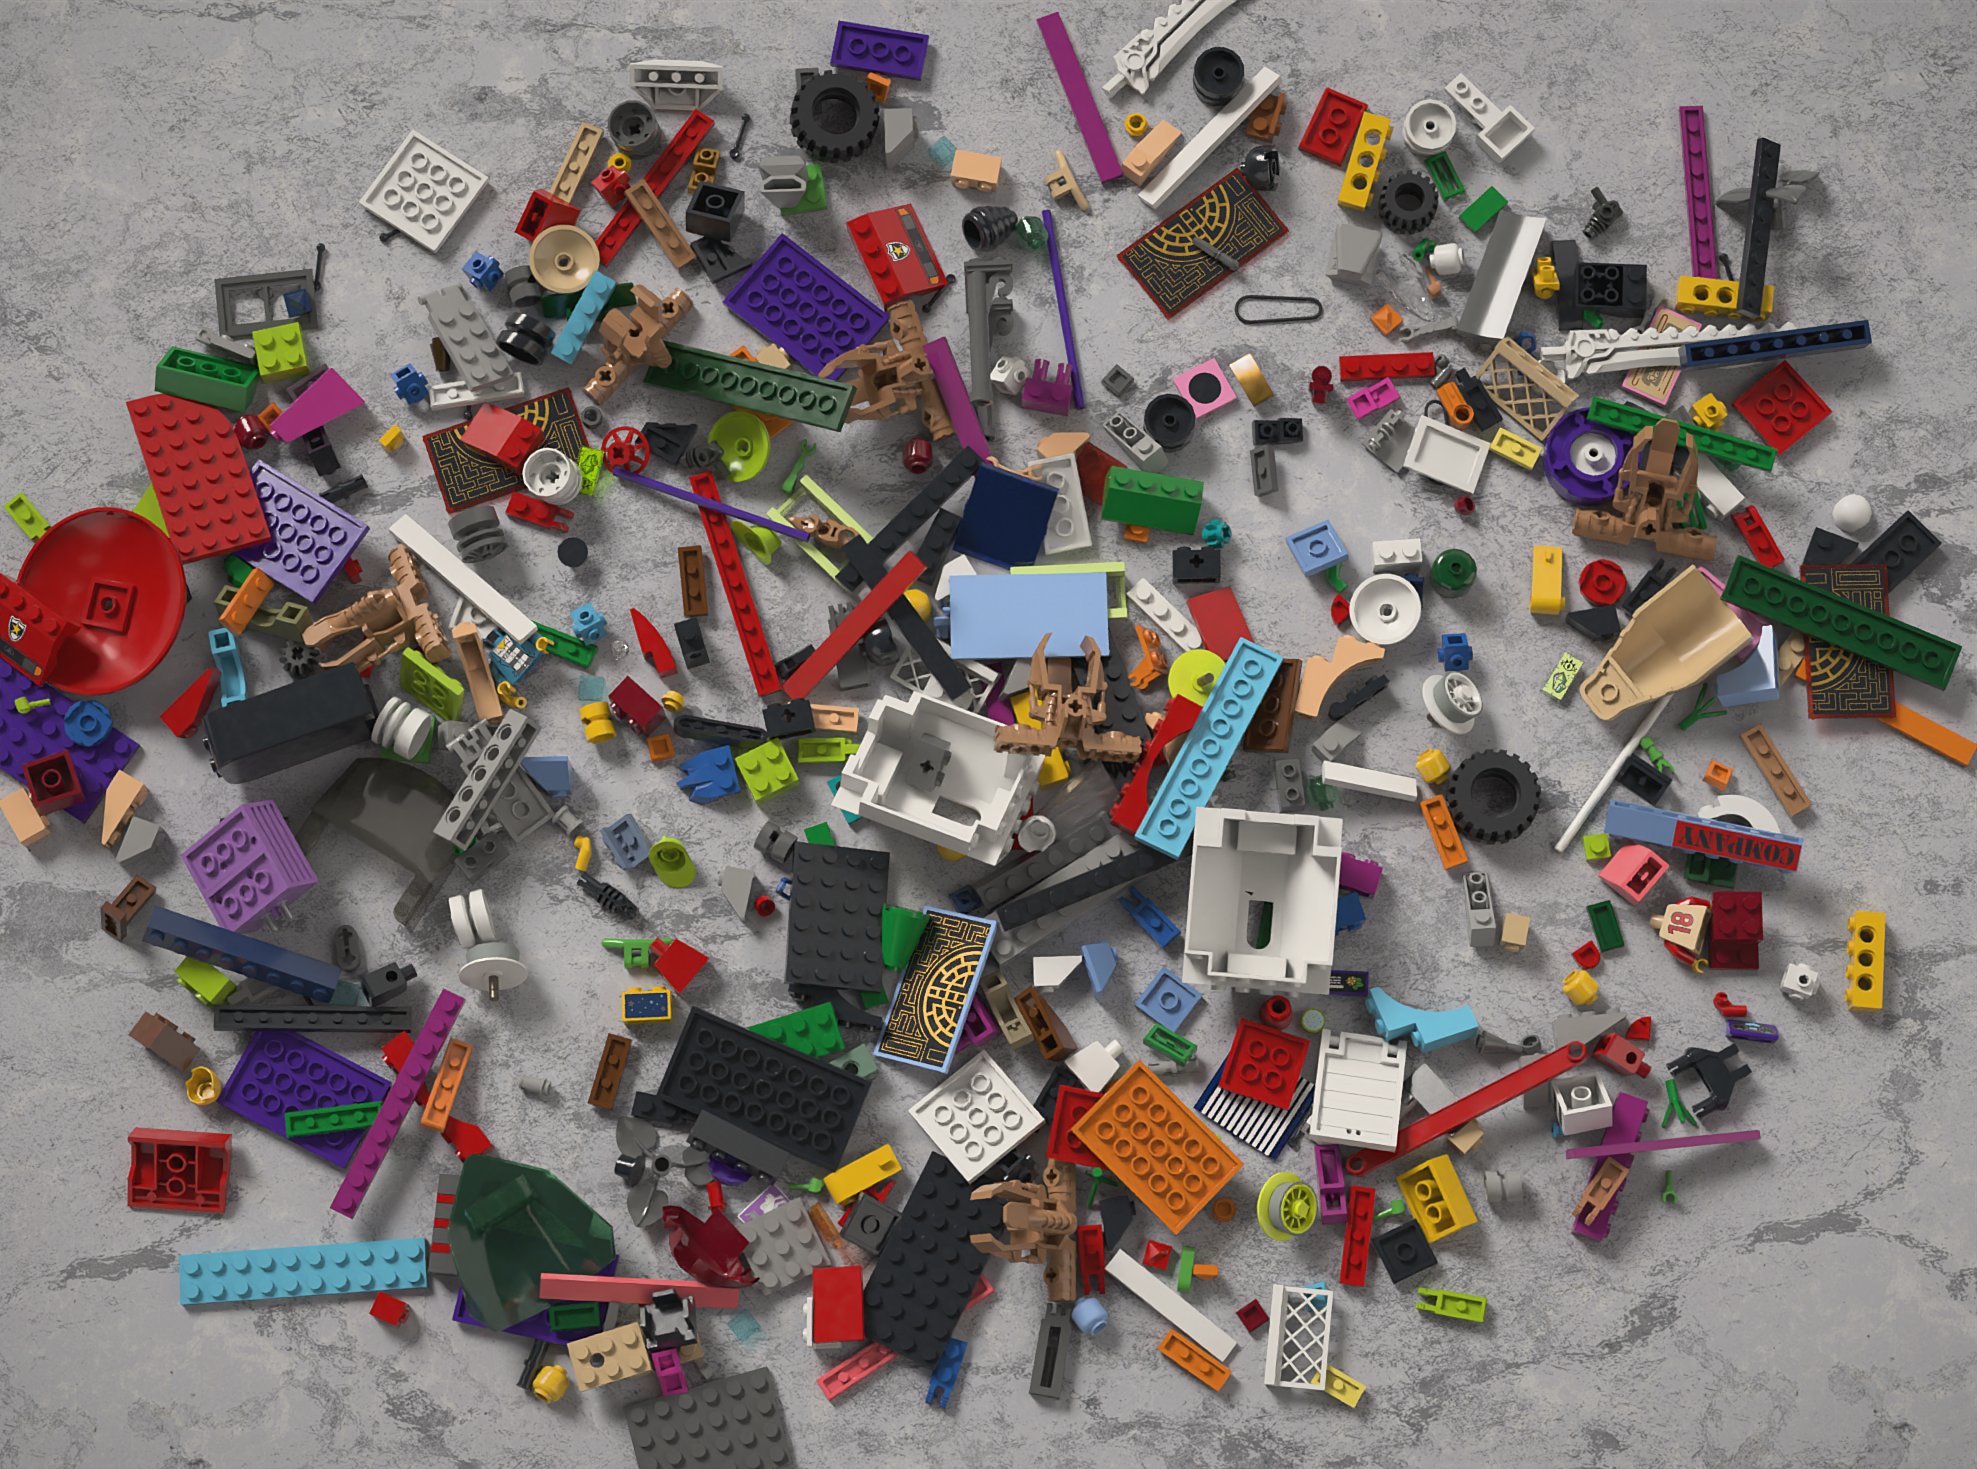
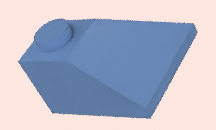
[520,756,573,799]
[1081,942,1119,1000]

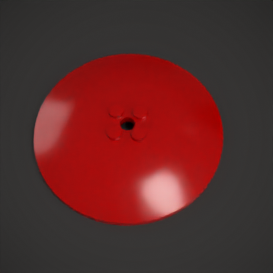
[17,507,187,696]

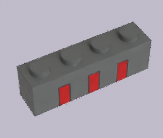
[428,1174,463,1277]

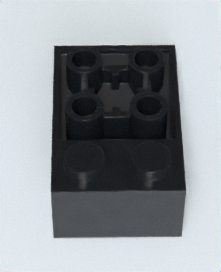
[1575,262,1647,318]

